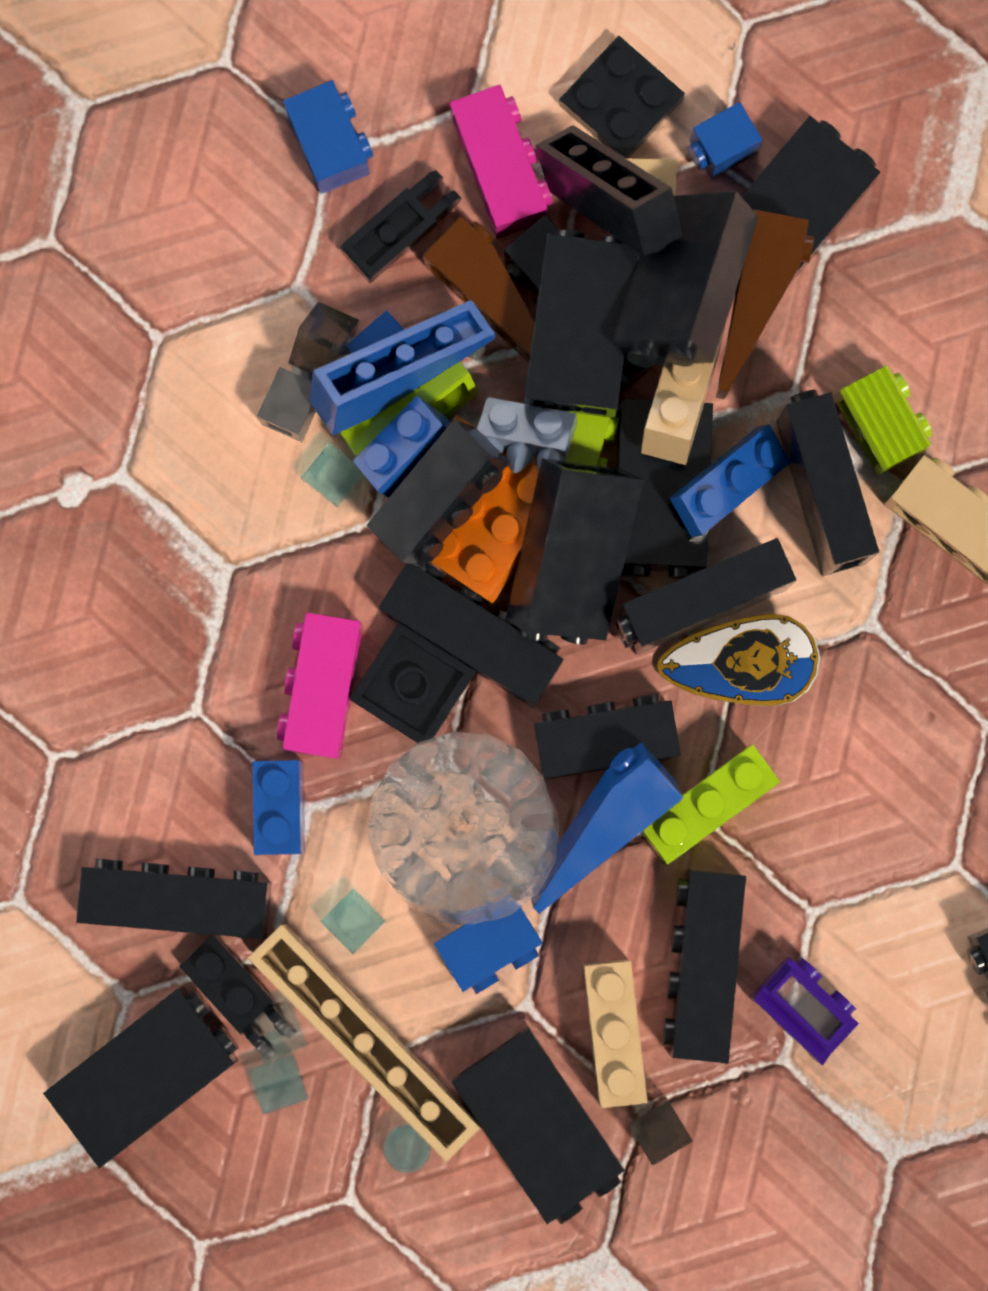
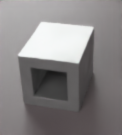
[257,366,316,443]

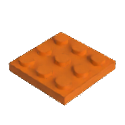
[431,415,539,603]

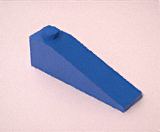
[309,300,496,436]
[529,742,683,914]

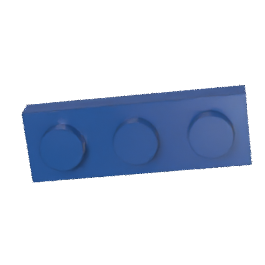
[670,424,791,537]

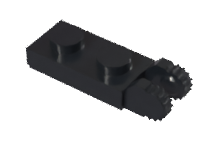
[340,169,462,284]
[179,935,297,1059]

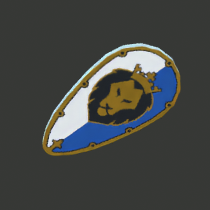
[657,614,820,706]

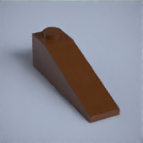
[715,209,814,399]
[423,217,535,363]

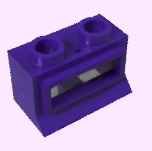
[749,957,859,1066]

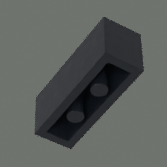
[367,419,510,566]
[534,694,681,780]

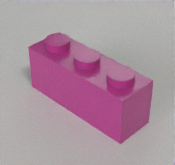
[450,84,553,239]
[277,613,363,760]

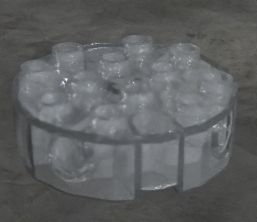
[367,732,559,925]

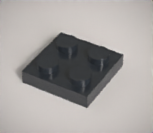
[558,35,685,159]
[349,622,476,749]

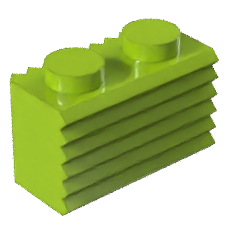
[835,365,933,476]

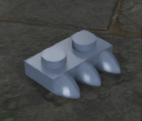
[477,397,577,474]

